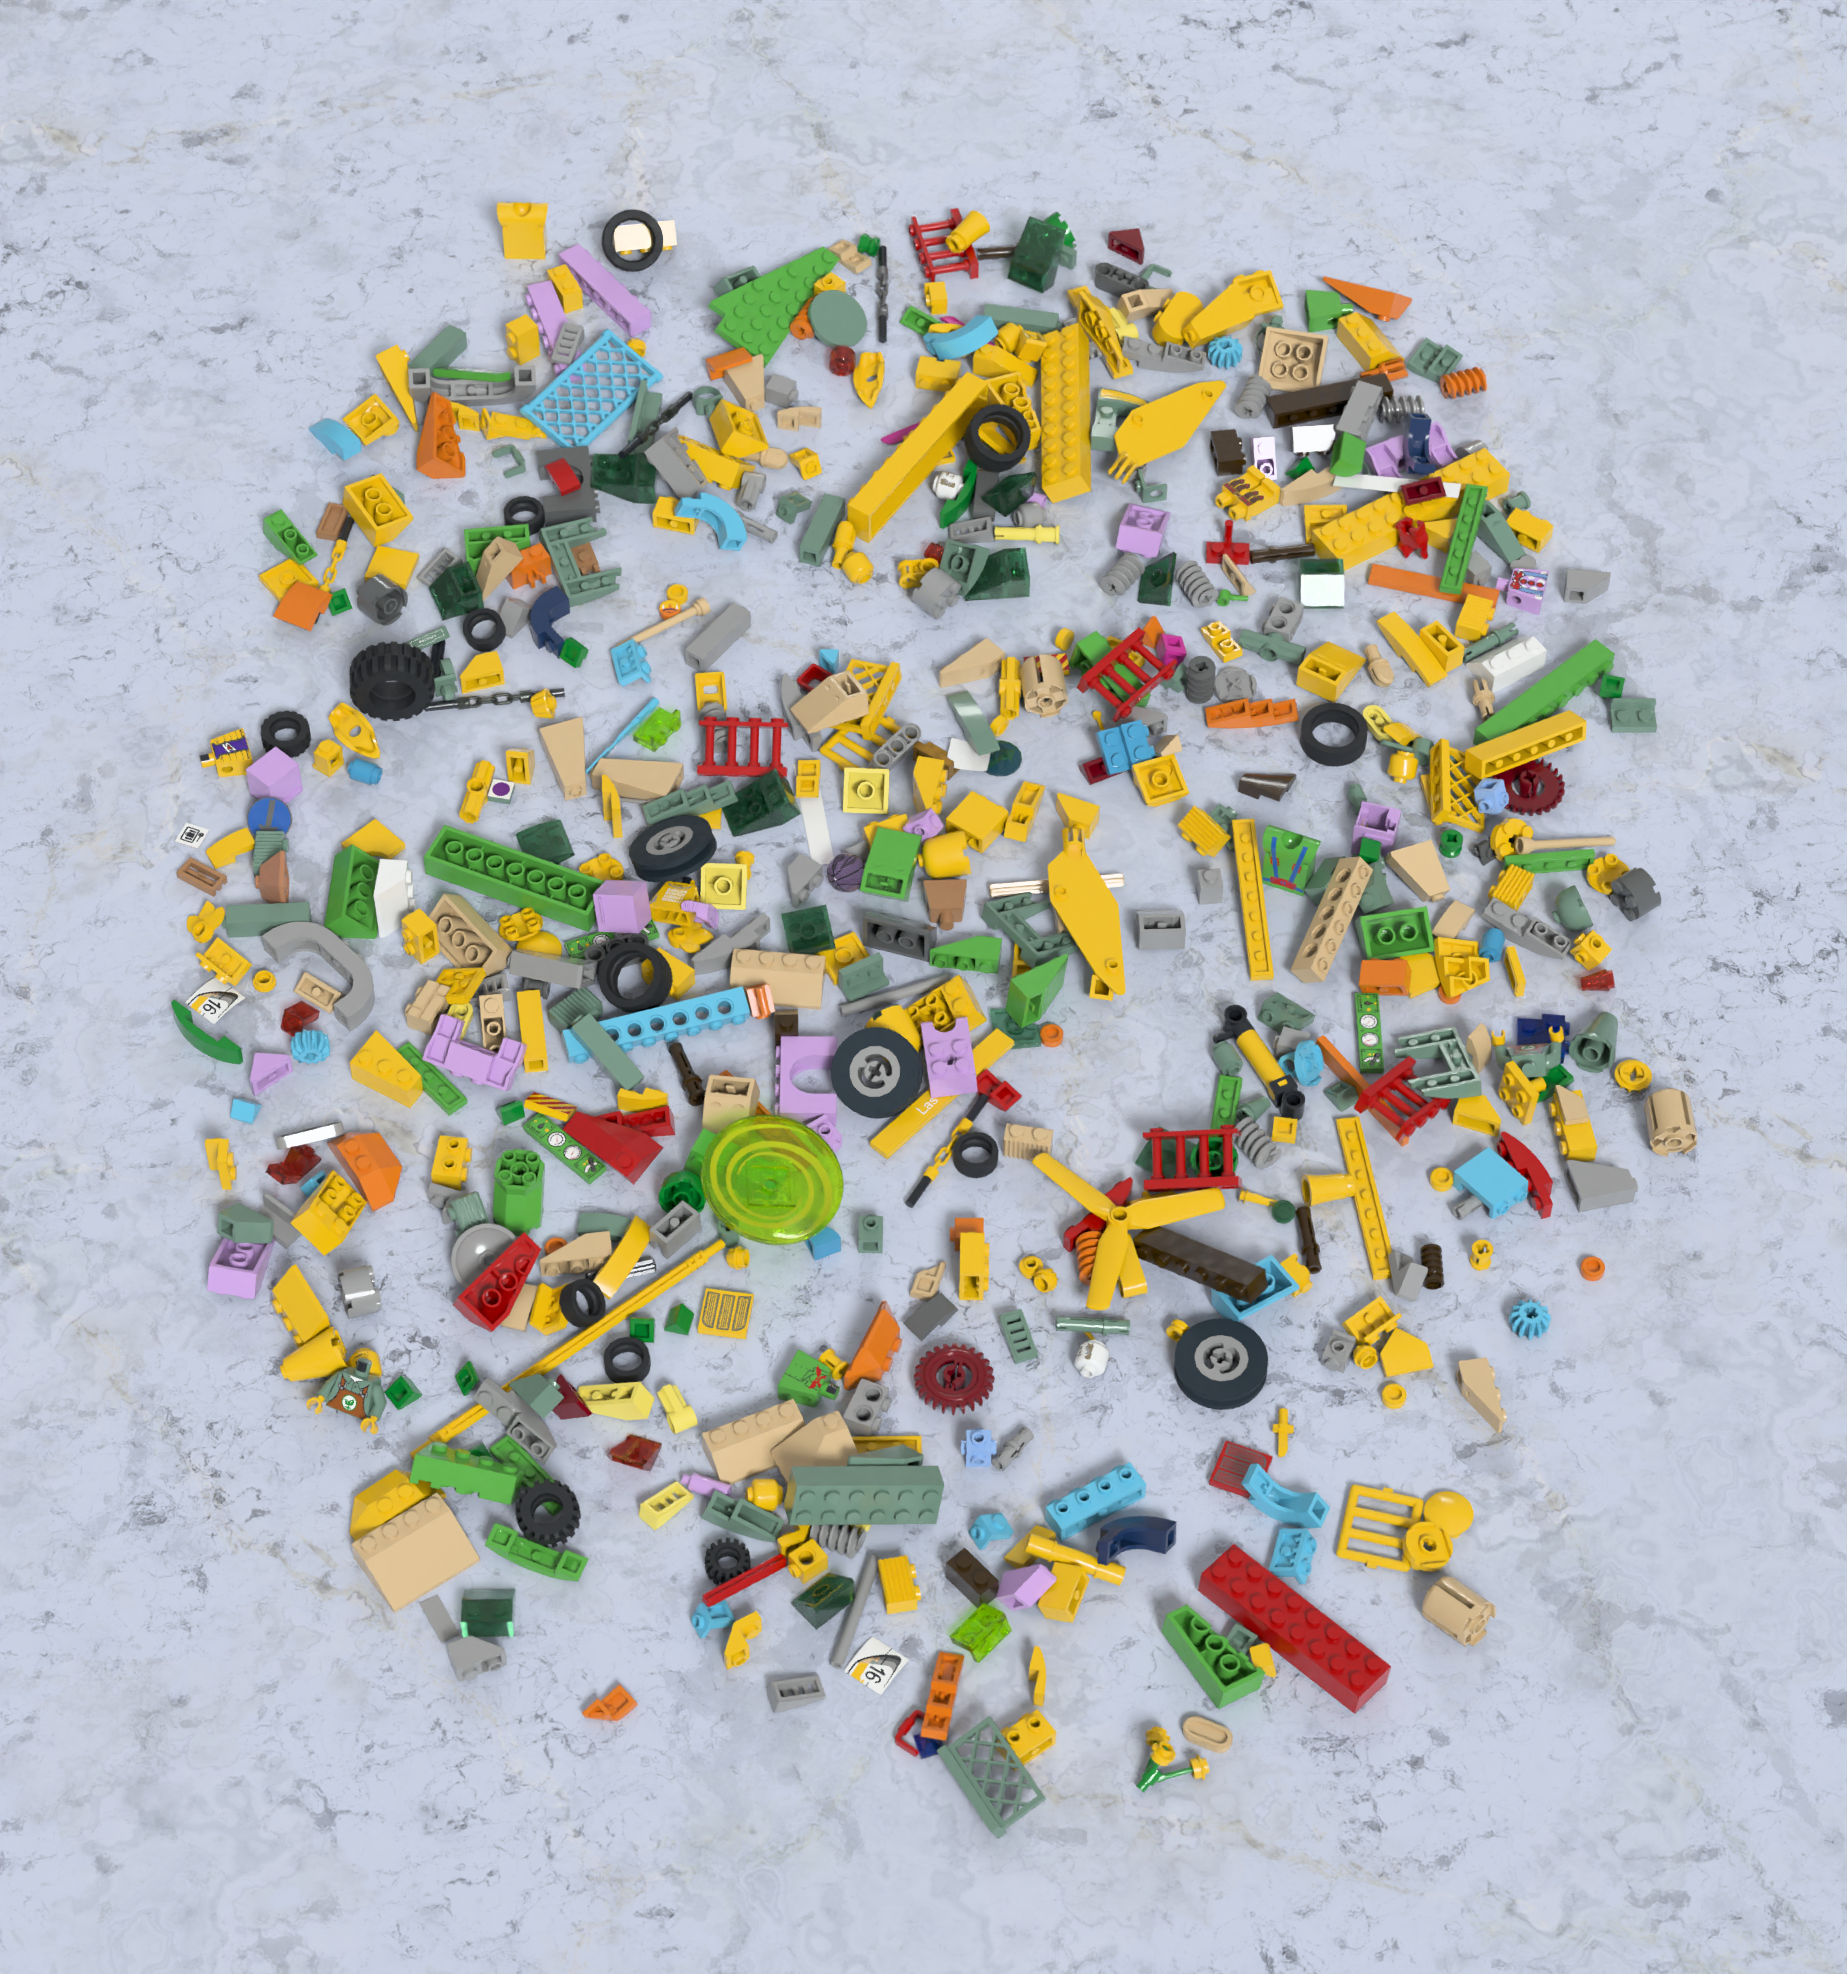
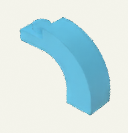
[923,315,999,360]
[674,492,747,551]
[1241,1464,1330,1528]

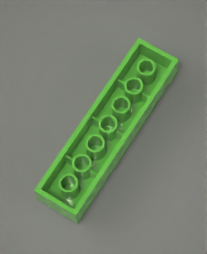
[424,825,605,932]

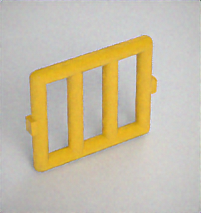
[819,716,912,771]
[1336,1484,1424,1572]

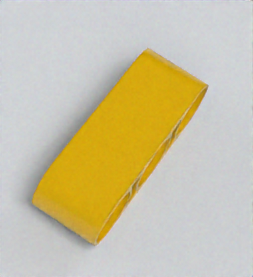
[1117,1233,1147,1298]

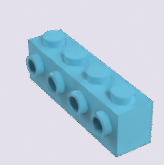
[1045,1462,1146,1542]

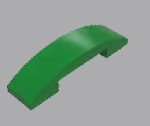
[940,458,977,529]
[171,1000,244,1064]

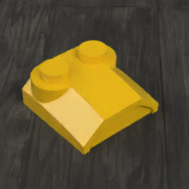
[342,394,400,446]
[1131,754,1189,807]

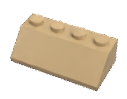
[429,893,513,979]
[729,949,826,1010]
[702,1399,805,1485]

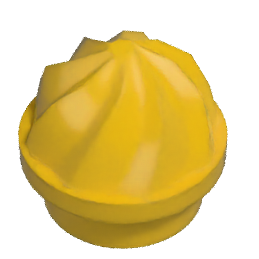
[627,338,646,357]
[726,1246,750,1270]
[1034,1268,1059,1293]
[1353,1344,1378,1369]

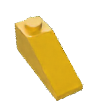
[973,344,1038,388]

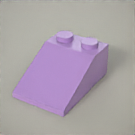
[1116,503,1171,558]
[207,1237,275,1299]

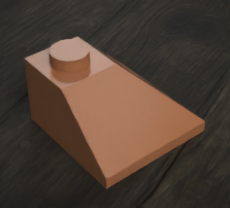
[255,851,290,904]

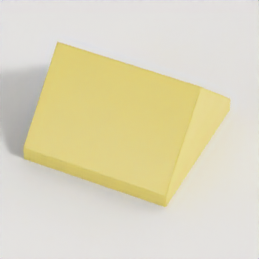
[843,767,889,814]
[700,863,748,910]

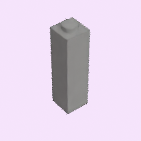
[685,602,751,673]

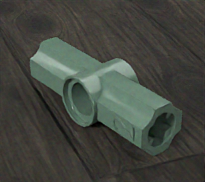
[1238,629,1306,665]

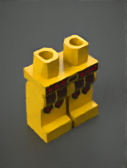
[1215,465,1281,522]

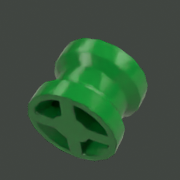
[858,233,881,257]
[1439,829,1463,858]

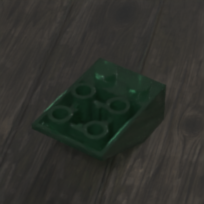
[1007,216,1066,293]
[591,454,658,504]
[964,547,1030,601]
[722,768,801,837]

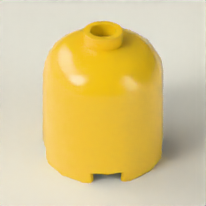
[918,831,971,879]
[865,1005,922,1064]

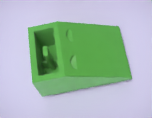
[860,827,922,902]
[1005,953,1068,1028]

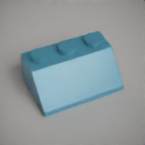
[1211,1255,1299,1321]

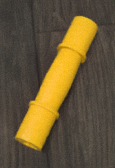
[1024,1533,1126,1586]

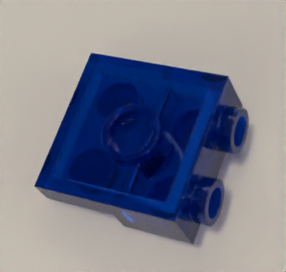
[1516,1014,1570,1064]

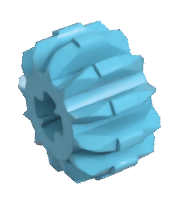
[1208,335,1243,370]
[290,1029,330,1065]
[1509,1298,1551,1340]

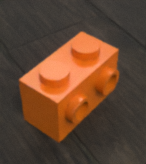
[1359,958,1412,996]

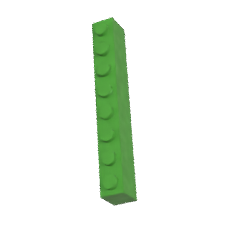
[1473,639,1615,745]

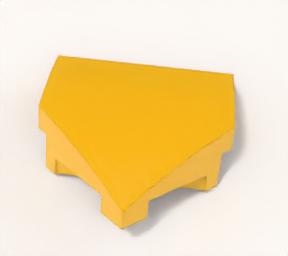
[1379,1327,1434,1378]

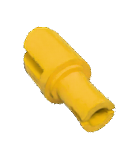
[832,521,856,569]

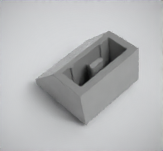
[1136,910,1186,950]

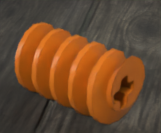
[789,297,815,340]
[1440,367,1487,399]
[1075,1231,1103,1286]

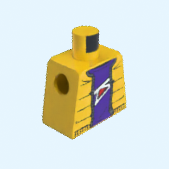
[199,728,253,777]

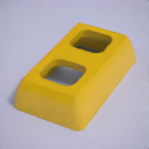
[695,672,727,713]

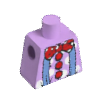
[1496,568,1549,615]

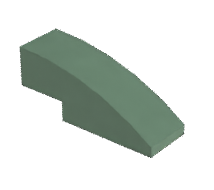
[700,1490,785,1543]

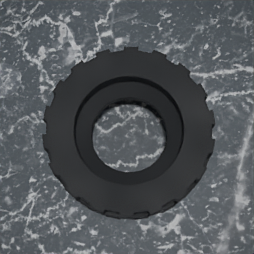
[260,710,311,758]

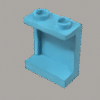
[1453,1147,1529,1219]

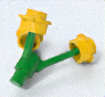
[1136,1727,1209,1792]

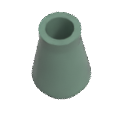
[1236,1096,1271,1123]

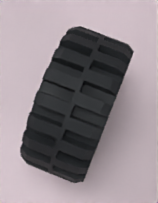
[349,641,435,721]

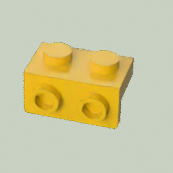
[195,937,252,986]
[205,1138,237,1190]
[529,1283,569,1335]
[1342,1296,1402,1346]

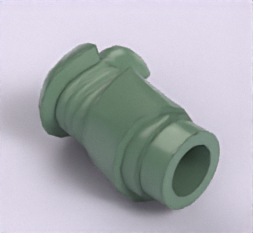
[1347,784,1367,815]

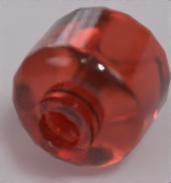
[829,345,856,377]

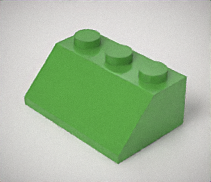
[1355,906,1434,960]

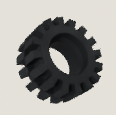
[705,1538,751,1585]

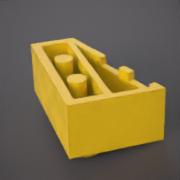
[349,1030,423,1108]

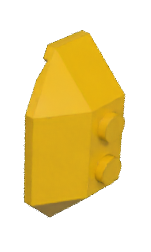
[349,1469,446,1541]

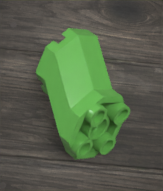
[493,1149,545,1237]

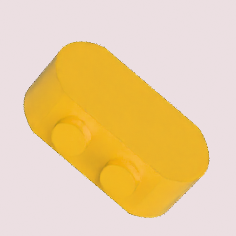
[1152,292,1204,347]

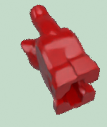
[1395,517,1429,559]

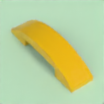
[593,1215,652,1299]

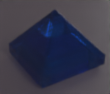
[913,1733,944,1759]

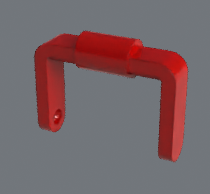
[895,1710,925,1757]

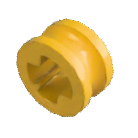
[1166,1319,1189,1343]

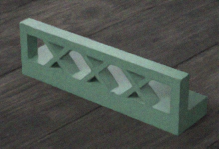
[628,380,663,459]

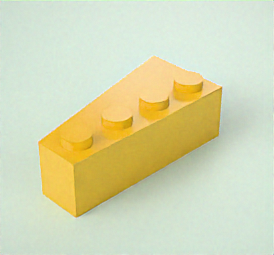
[985,371,1041,451]

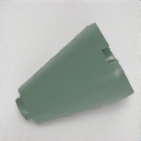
[1569,1012,1618,1073]

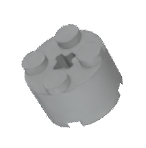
[912,567,961,620]
[337,1265,381,1319]

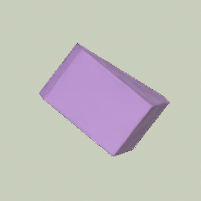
[250,1053,293,1096]

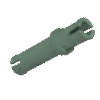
[1463,622,1518,663]
[1055,1315,1130,1336]

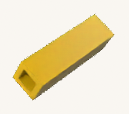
[517,990,548,1073]

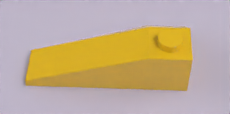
[1077,291,1123,374]

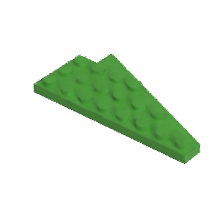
[707,246,840,368]

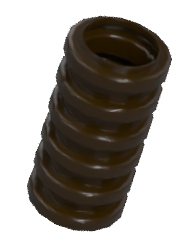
[1420,1244,1444,1290]

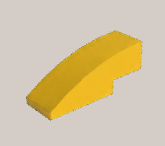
[1004,781,1045,842]

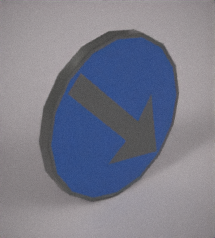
[247,797,292,837]

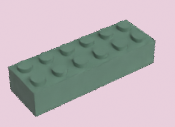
[784,1466,944,1525]

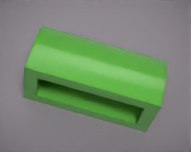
[1329,431,1366,477]

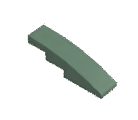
[947,691,1000,756]
[642,780,738,825]

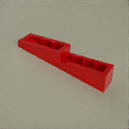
[578,1106,676,1143]

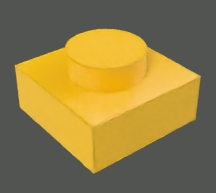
[1271,1116,1298,1144]

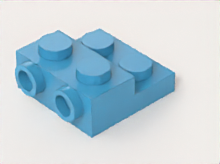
[1095,720,1155,776]

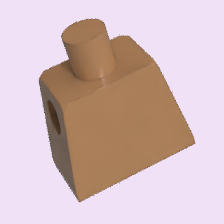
[923,879,967,931]

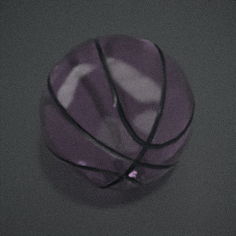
[826,853,865,893]

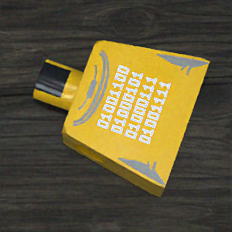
[649,877,700,927]

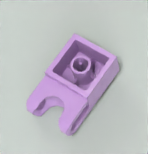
[921,1017,978,1098]

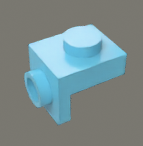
[968,1513,1014,1550]

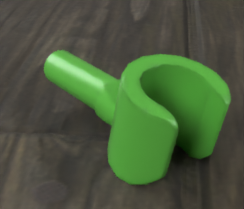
[1217,589,1248,606]

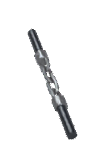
[877,246,888,343]

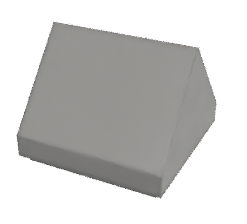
[841,841,870,867]

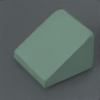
[1323,1081,1359,1111]

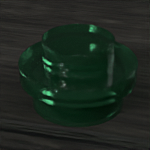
[1271,1200,1296,1224]

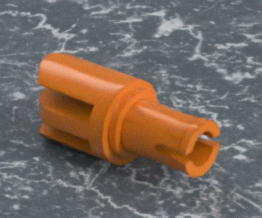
[1360,357,1408,382]

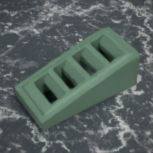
[998,1309,1038,1364]

